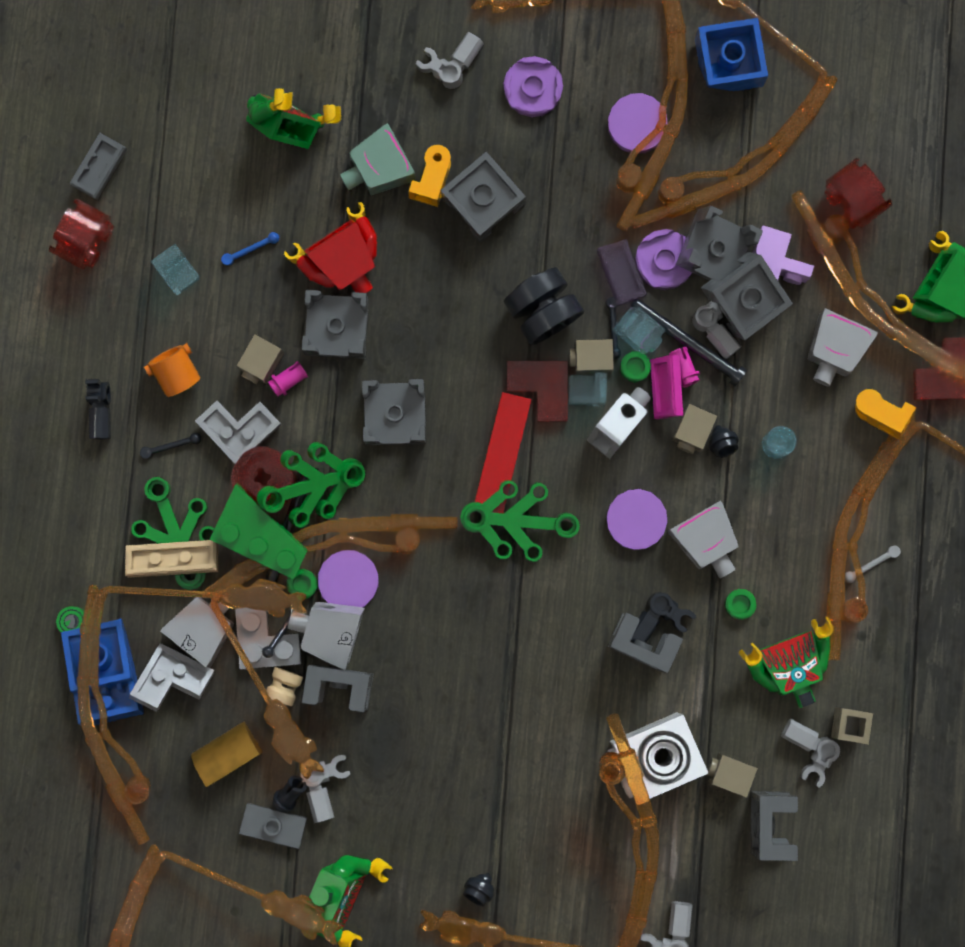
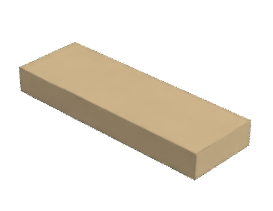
[125,540,218,578]

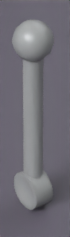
[844,546,901,583]

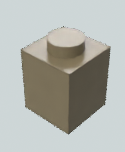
[237,335,284,385]
[569,339,614,375]
[672,404,717,454]
[831,707,873,745]
[706,753,758,798]

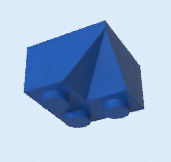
[695,18,768,91]

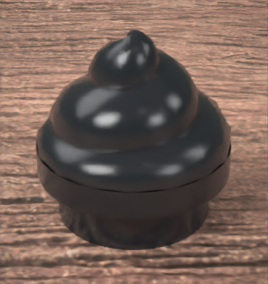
[708,425,739,458]
[463,873,494,907]

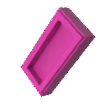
[650,355,683,419]

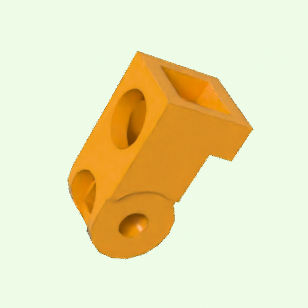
[409,145,451,207]
[855,389,916,440]

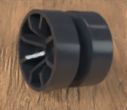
[503,267,585,346]

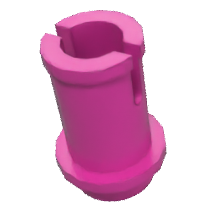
[669,347,700,388]
[268,361,308,397]

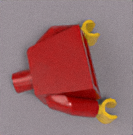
[284,202,377,293]

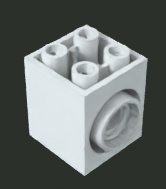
[608,712,708,803]

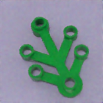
[257,442,365,528]
[131,477,215,590]
[460,480,580,562]

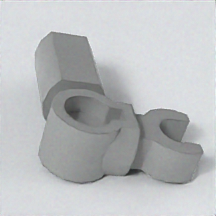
[416,32,484,89]
[692,301,741,360]
[781,719,840,788]
[301,755,350,823]
[641,901,693,947]

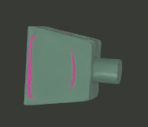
[340,123,416,195]

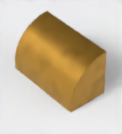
[191,721,263,787]

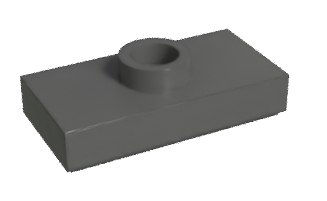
[69,133,127,200]
[239,803,307,849]

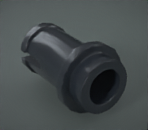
[273,775,307,812]

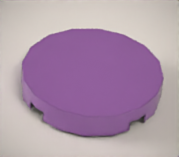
[504,56,563,117]
[608,93,668,154]
[635,229,692,290]
[606,489,667,550]
[318,550,379,607]

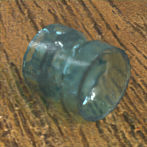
[762,426,797,459]

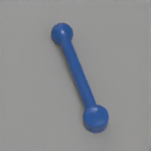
[221,232,279,266]

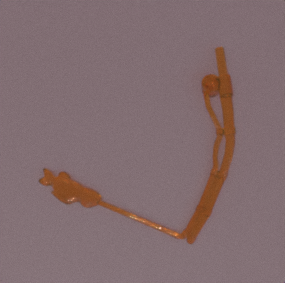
[471,0,688,231]
[629,0,837,229]
[791,190,965,381]
[827,416,965,661]
[203,514,458,779]
[77,579,307,845]
[420,714,660,947]
[108,845,341,947]

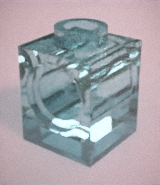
[612,307,665,354]

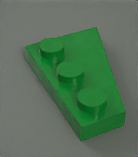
[209,483,308,579]

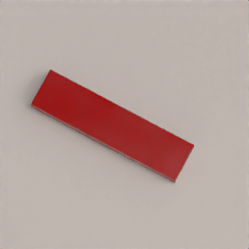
[475,392,532,513]

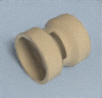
[264,667,303,706]

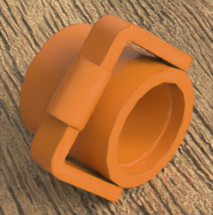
[144,343,201,397]

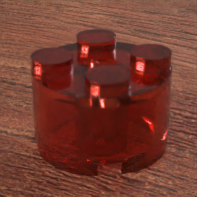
[824,158,892,230]
[49,199,115,270]
[231,447,297,504]

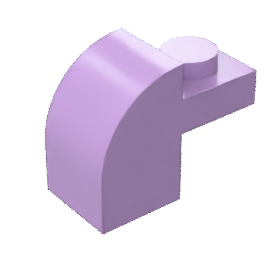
[752,226,814,285]

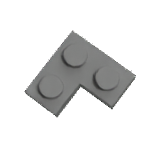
[195,401,282,466]
[235,606,302,669]
[129,643,214,712]

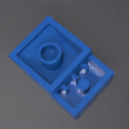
[61,619,144,728]

